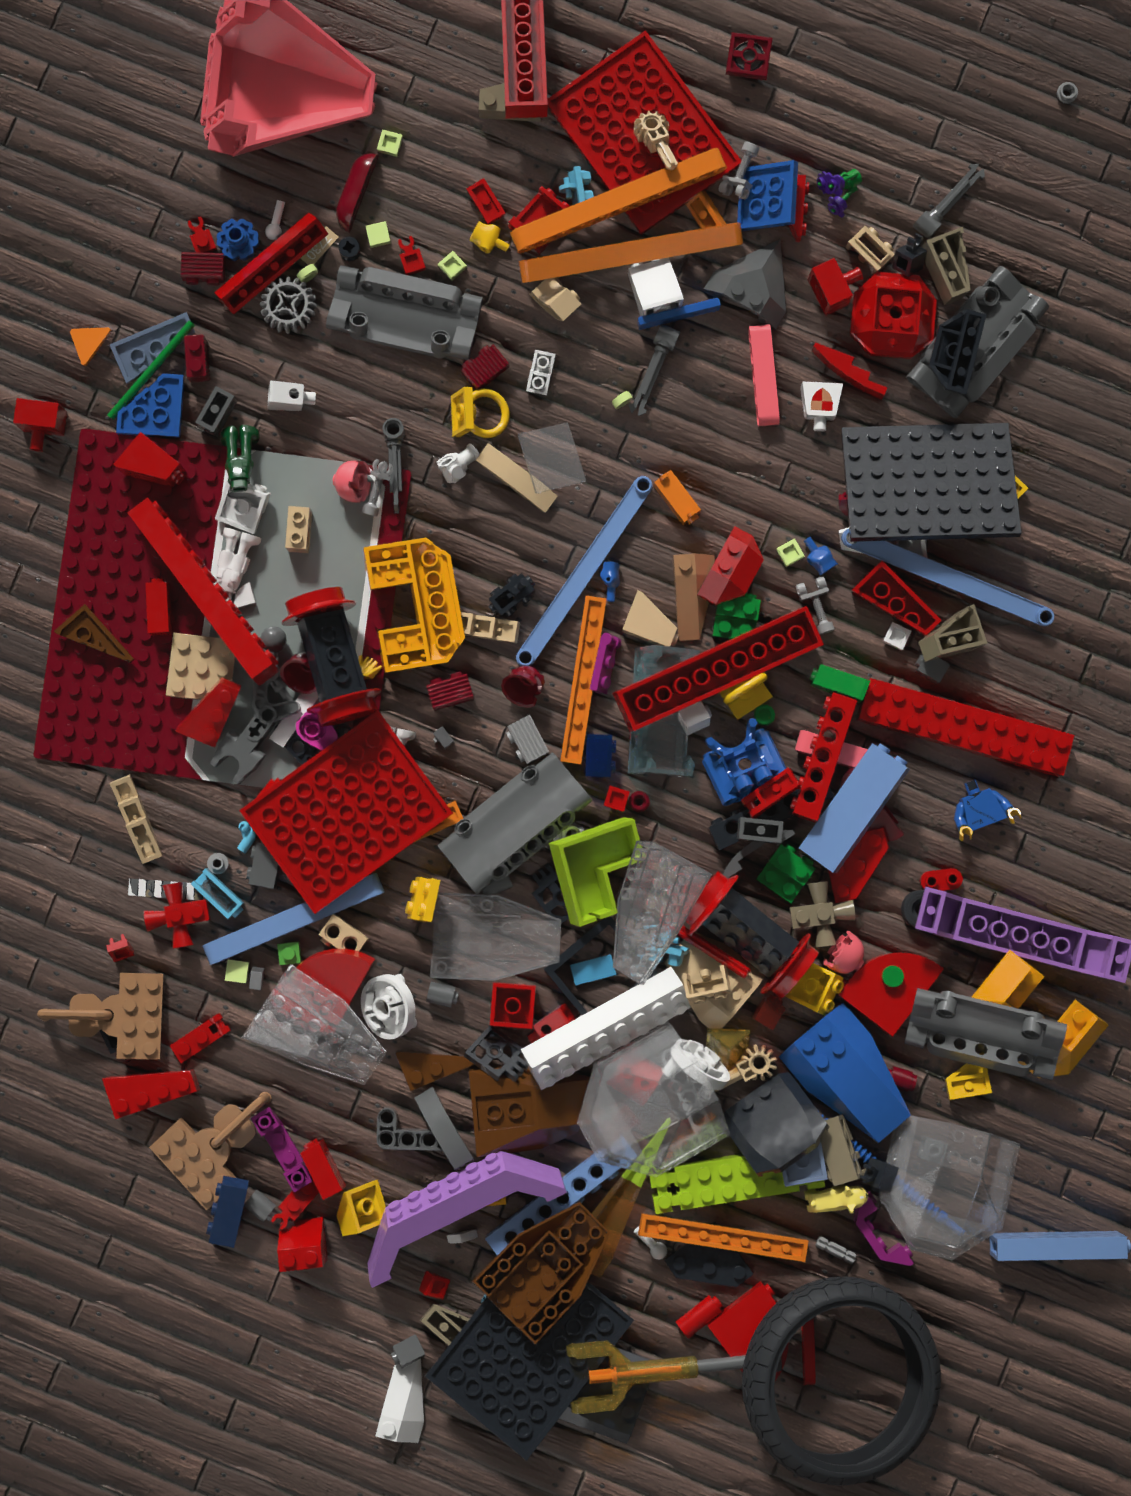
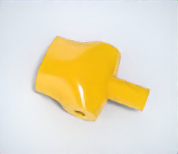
[469,221,510,253]

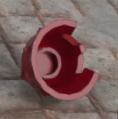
[280,652,316,694]
[501,666,545,708]

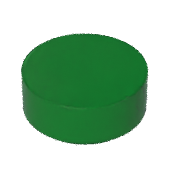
[754,705,775,726]
[881,966,904,987]

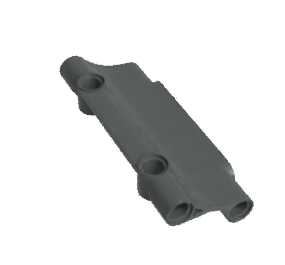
[326,265,483,360]
[906,266,1049,418]
[437,752,593,894]
[904,988,1067,1080]

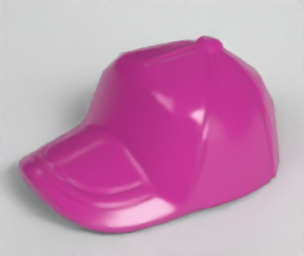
[296,712,338,751]

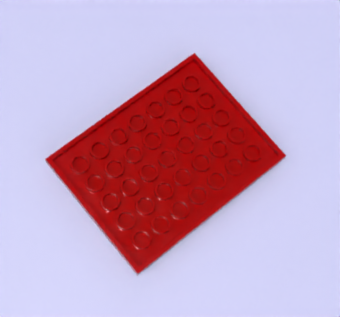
[547,30,741,235]
[239,711,453,914]

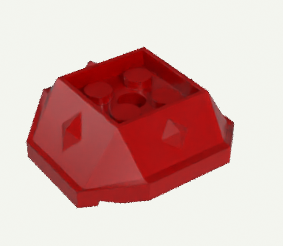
[850,272,937,359]

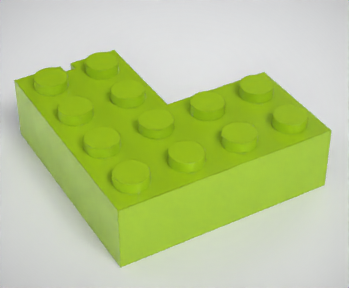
[549,817,645,927]

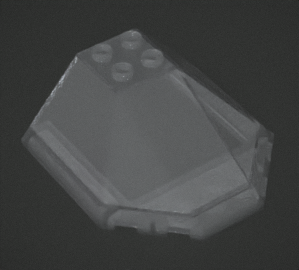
[577,1021,730,1177]
[878,1115,1020,1260]

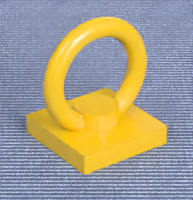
[451,387,510,438]
[719,673,773,720]

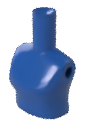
[803,537,838,576]
[600,562,620,602]

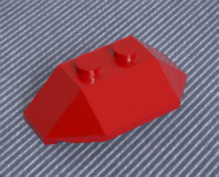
[697,526,764,605]

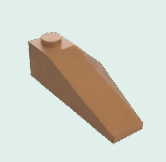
[672,553,715,642]

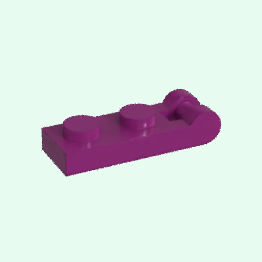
[590,633,621,694]

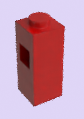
[146,578,172,636]

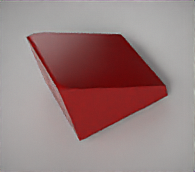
[419,1271,450,1300]

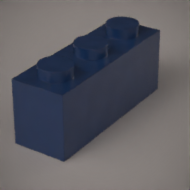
[206,1176,249,1248]

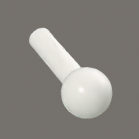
[265,200,285,240]
[634,1226,667,1260]

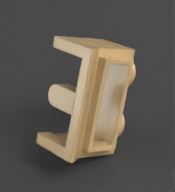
[846,226,895,275]
[682,965,732,1004]

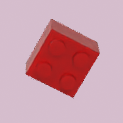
[490,982,536,1029]

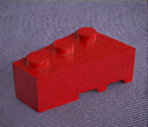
[175,677,241,748]

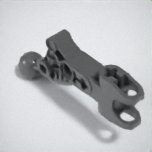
[210,626,300,785]

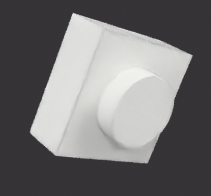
[883,622,911,651]

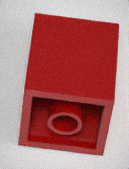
[113,432,186,487]
[277,1217,328,1272]

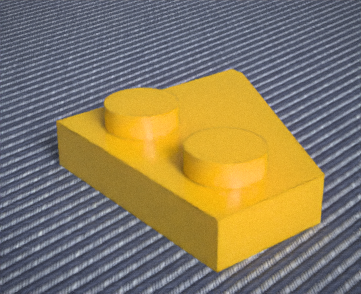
[945,1052,992,1100]

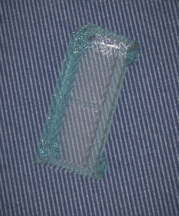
[628,645,700,777]

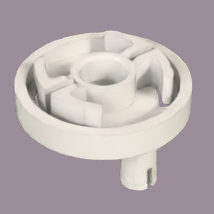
[361,974,417,1039]
[662,1039,730,1100]

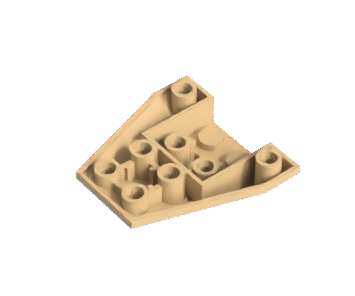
[665,932,765,1034]

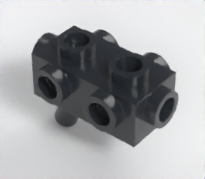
[488,573,535,617]

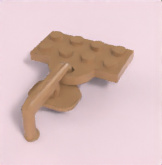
[37,973,163,1060]
[149,1092,272,1211]

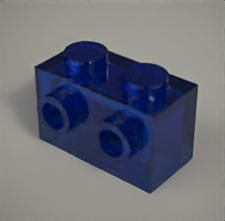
[585,734,616,778]

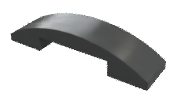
[722,830,795,878]
[415,1087,474,1170]

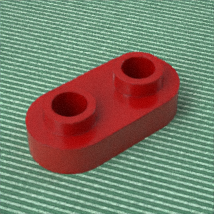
[919,868,963,891]

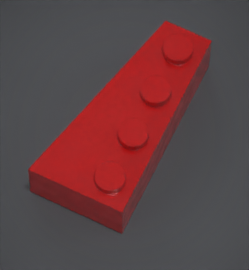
[851,561,942,636]
[102,1069,201,1119]

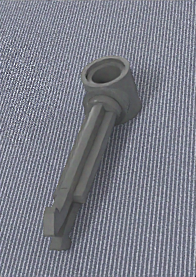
[913,164,985,240]
[628,324,680,416]
[383,418,405,513]

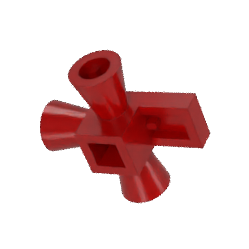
[144,882,211,949]

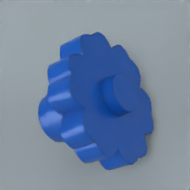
[217,219,259,261]

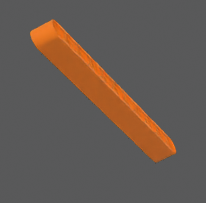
[510,148,727,253]
[519,222,743,283]

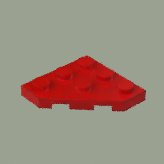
[828,828,889,903]

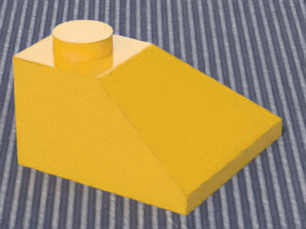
[336,1180,386,1236]

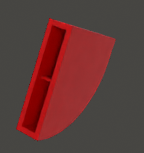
[273,949,376,1036]
[837,952,944,1037]
[707,1281,789,1381]

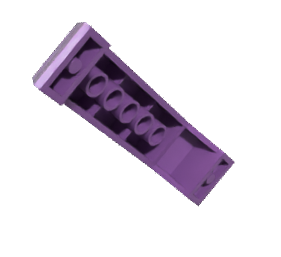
[915,887,1131,983]
[367,1151,567,1288]

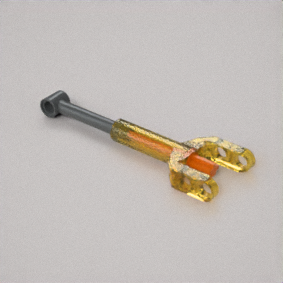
[566,1340,782,1414]

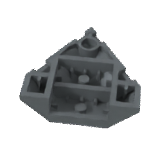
[704,239,786,331]

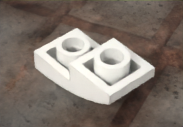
[526,350,556,395]

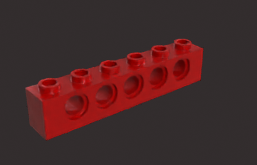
[790,692,857,823]

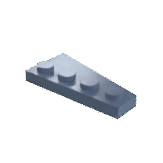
[110,312,196,384]

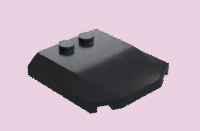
[720,1072,829,1177]
[559,1345,657,1444]

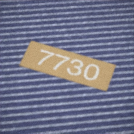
[301,226,338,265]

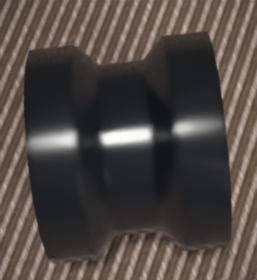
[339,237,360,262]

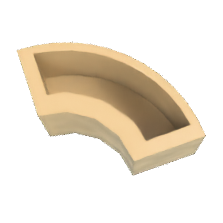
[529,277,581,321]

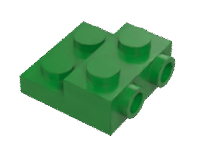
[712,594,761,639]
[756,844,816,904]

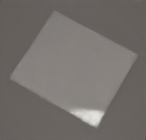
[518,422,586,494]

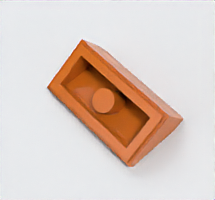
[685,191,726,229]

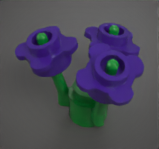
[817,169,862,217]

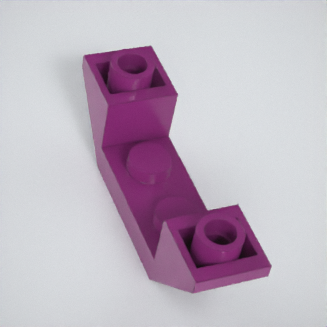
[251,1107,313,1192]
[854,1191,914,1266]

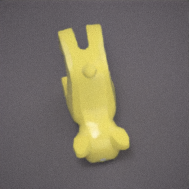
[805,1184,868,1214]

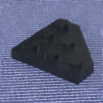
[664,1221,754,1287]

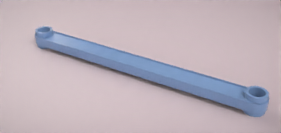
[516,476,652,666]
[841,529,1054,626]

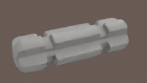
[816,1236,857,1264]

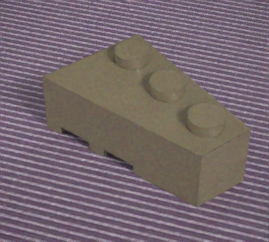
[479,83,541,122]
[921,227,970,305]

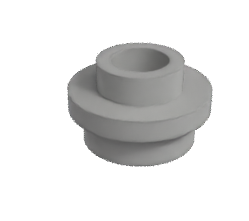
[1057,82,1078,103]
[207,853,229,874]

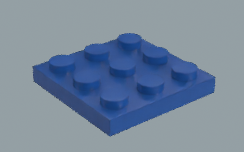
[737,160,798,231]

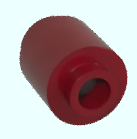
[888,1066,917,1092]

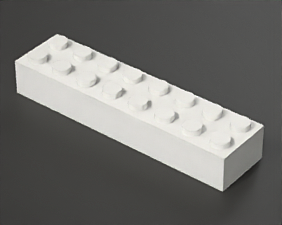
[521,967,690,1090]

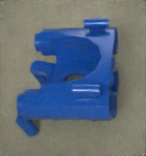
[702,718,786,806]

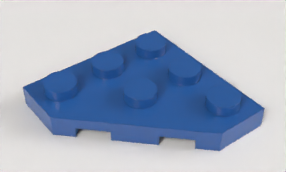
[116,374,185,438]

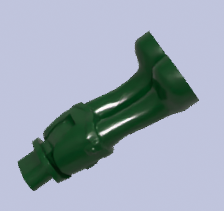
[220,425,260,492]

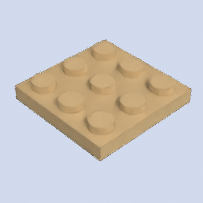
[166,633,235,700]

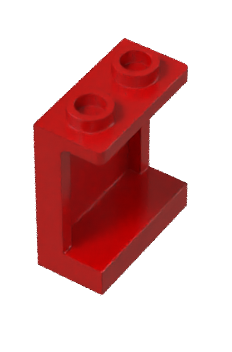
[508,186,570,255]

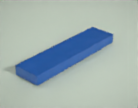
[637,298,721,330]

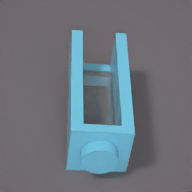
[191,868,244,919]

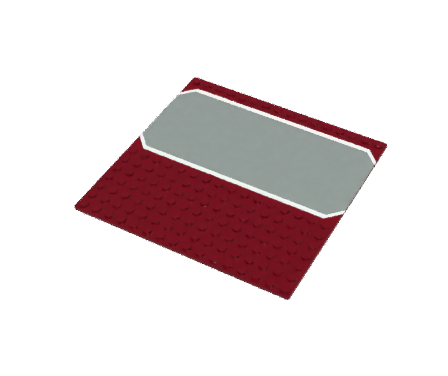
[33,428,411,788]

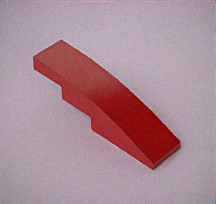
[812,342,887,400]

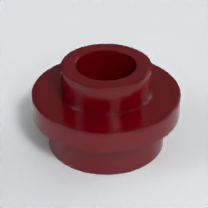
[629,791,650,812]

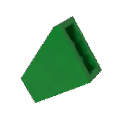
[809,664,870,704]

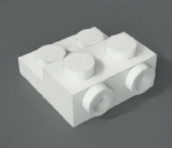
[215,480,271,534]

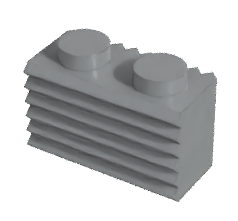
[506,715,549,765]

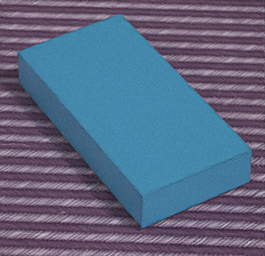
[570,954,616,986]

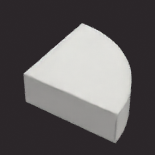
[234,582,256,608]
[447,1229,478,1244]

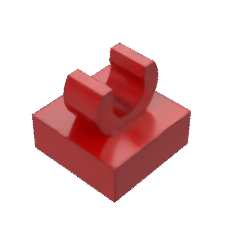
[604,786,630,812]
[106,934,135,962]

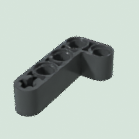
[377,1106,460,1151]

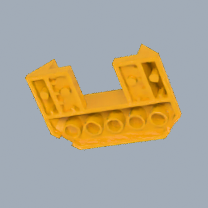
[363,538,465,673]
[972,950,1109,1078]

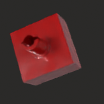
[807,258,863,316]
[13,398,67,452]

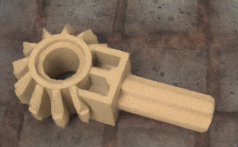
[634,111,678,171]
[715,1044,777,1092]

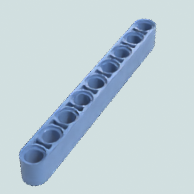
[203,873,385,965]

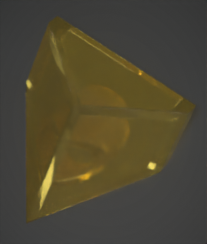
[706,1028,750,1071]

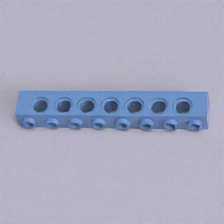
[485,1133,637,1255]

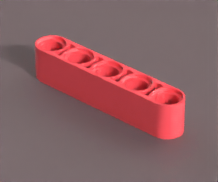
[748,324,780,427]
[795,730,895,768]

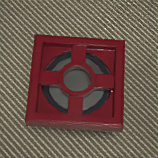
[725,32,773,80]

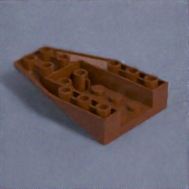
[469,1066,603,1157]
[471,1202,610,1344]

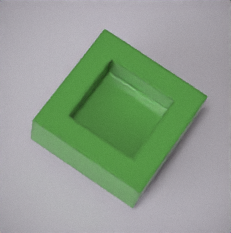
[277,942,301,965]

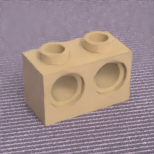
[285,506,312,553]
[318,914,369,952]

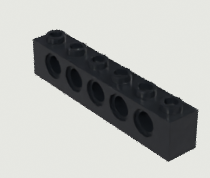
[708,772,834,851]

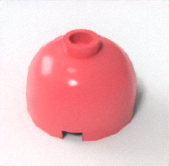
[333,461,371,503]
[824,931,864,974]

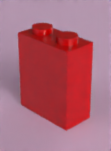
[300,1138,346,1200]

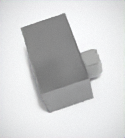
[433,727,454,749]
[249,967,265,990]

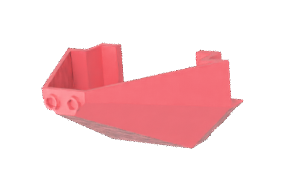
[200,0,377,157]

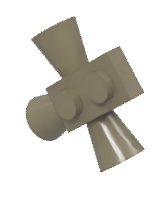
[789,881,855,947]

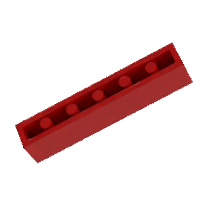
[214,213,329,315]

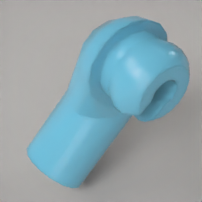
[237,821,256,854]

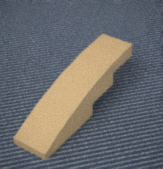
[476,444,558,513]
[461,612,520,643]
[110,775,162,864]

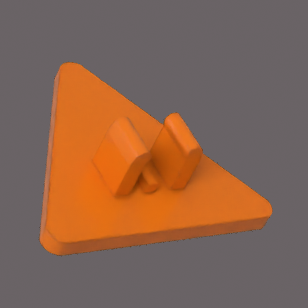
[70,327,112,366]

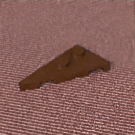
[54,604,135,663]
[395,1051,474,1091]

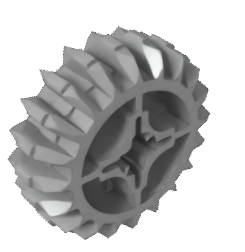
[260,277,317,334]

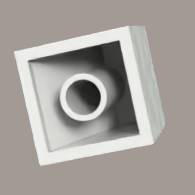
[628,257,684,317]

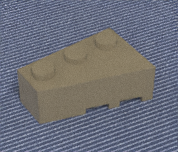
[918,604,987,662]
[820,1115,866,1186]
[419,1304,469,1346]

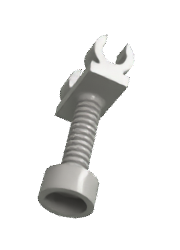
[719,142,760,199]
[361,459,393,516]
[795,576,835,635]

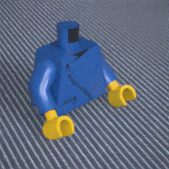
[954,780,1022,841]

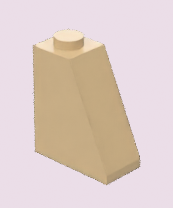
[622,590,679,650]

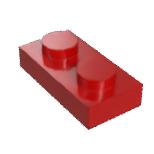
[466,178,506,225]

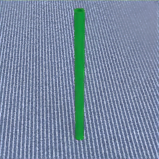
[107,320,195,420]

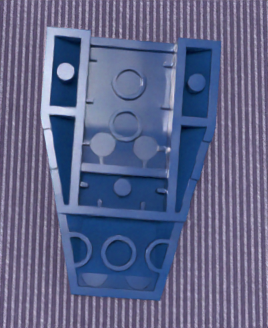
[779,1002,911,1143]

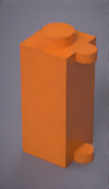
[653,470,701,525]

